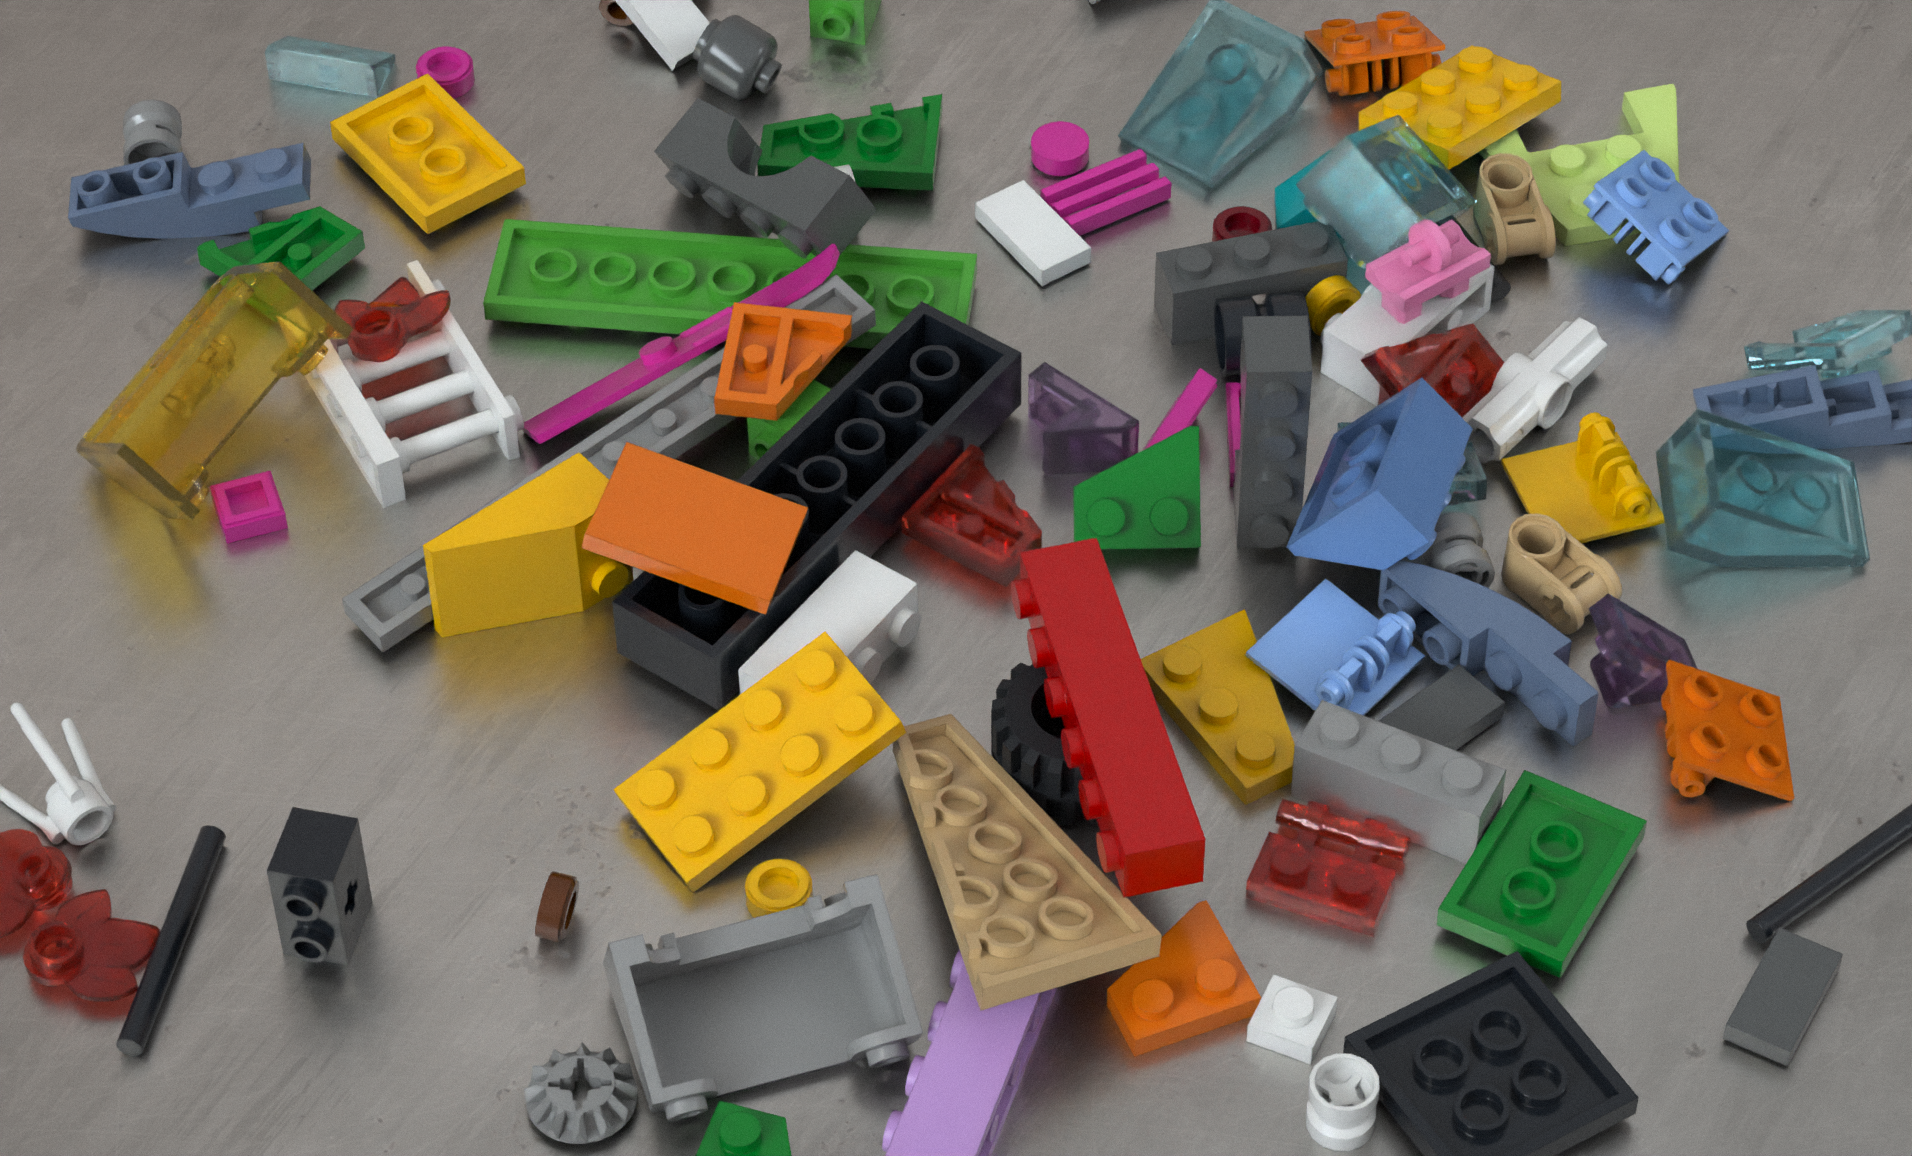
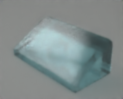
[265,36,396,98]

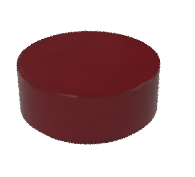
[1212,206,1272,242]

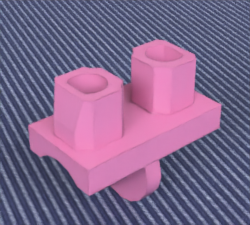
[1365,219,1491,324]

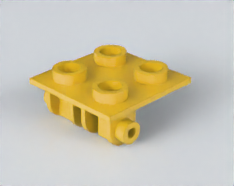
[1501,412,1666,543]

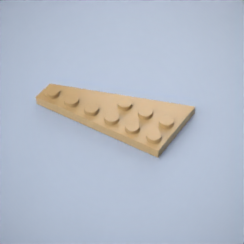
[892,714,1162,1011]

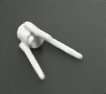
[0,702,116,845]

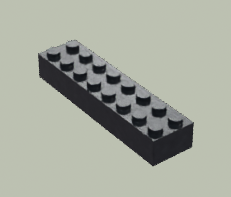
[612,301,1022,710]

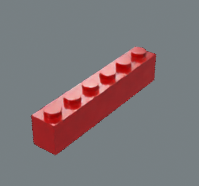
[1011,538,1206,898]

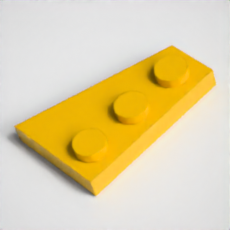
[1141,609,1295,806]

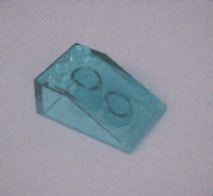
[1118,0,1323,187]
[1296,114,1477,270]
[1656,409,1870,567]

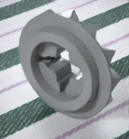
[524,1042,638,1144]

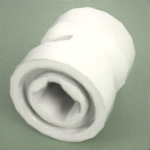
[1306,1053,1379,1151]

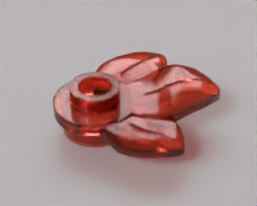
[331,277,451,362]
[0,829,73,938]
[23,889,160,1002]

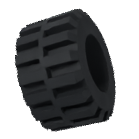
[991,663,1156,826]

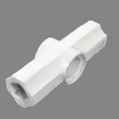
[1462,317,1608,465]

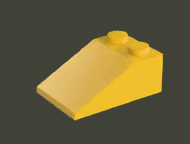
[423,452,634,638]

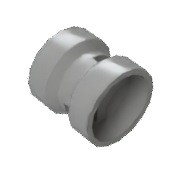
[123,100,182,165]
[1422,512,1495,588]

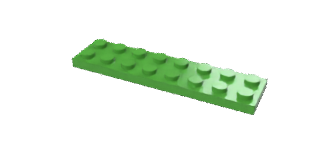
[483,219,977,349]

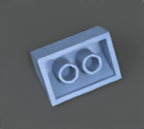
[1286,377,1473,571]

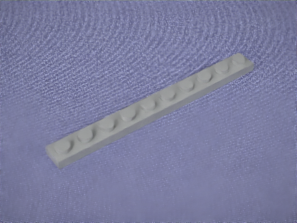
[342,275,876,652]

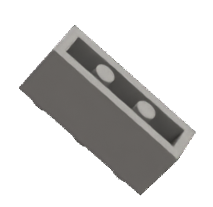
[1291,700,1506,864]

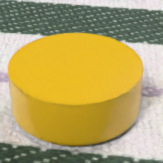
[1305,275,1361,336]
[745,859,813,918]

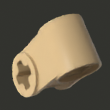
[1473,153,1556,266]
[1501,513,1622,635]

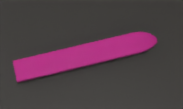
[522,243,840,444]

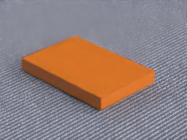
[582,442,808,615]

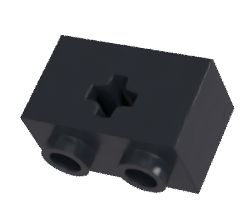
[267,807,373,965]

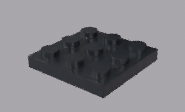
[1343,951,1639,1156]

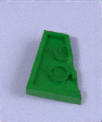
[757,94,943,191]

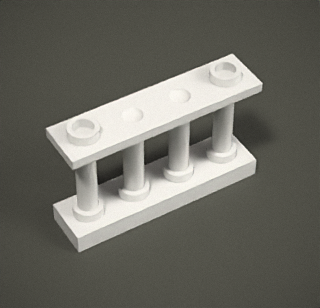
[283,260,524,508]

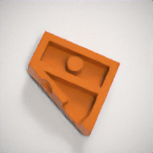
[714,302,852,421]
[1107,900,1261,1057]

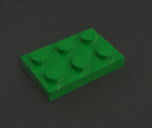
[1436,770,1647,978]

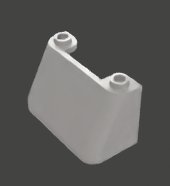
[603,874,923,1121]

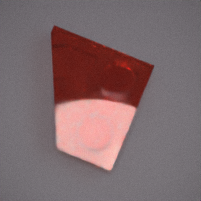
[1360,323,1505,417]
[902,444,1042,587]

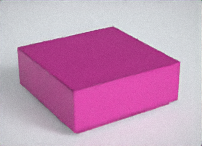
[210,471,288,544]

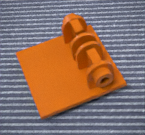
[1304,11,1445,97]
[1661,660,1794,802]

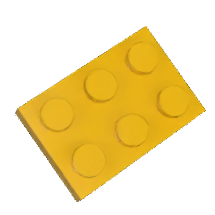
[1359,45,1561,170]
[330,73,526,234]

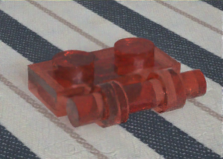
[1246,799,1411,937]

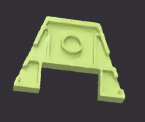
[1478,84,1679,247]

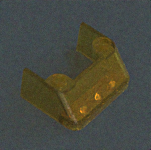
[76,262,354,520]

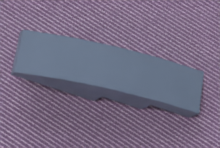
[1693,365,1912,449]

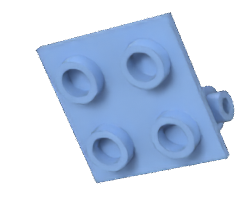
[1583,150,1729,285]
[1245,579,1425,716]

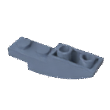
[68,143,311,239]
[1378,560,1599,747]

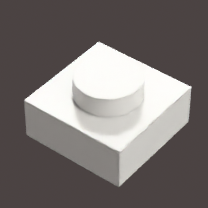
[1247,974,1338,1065]

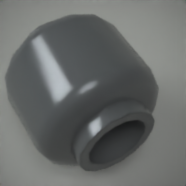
[693,15,782,101]

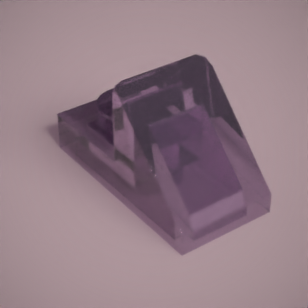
[1028,362,1139,475]
[1588,594,1698,708]

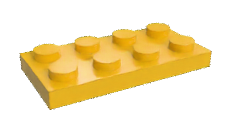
[613,631,906,893]

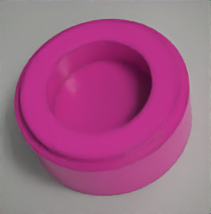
[416,46,475,99]
[1031,121,1089,176]

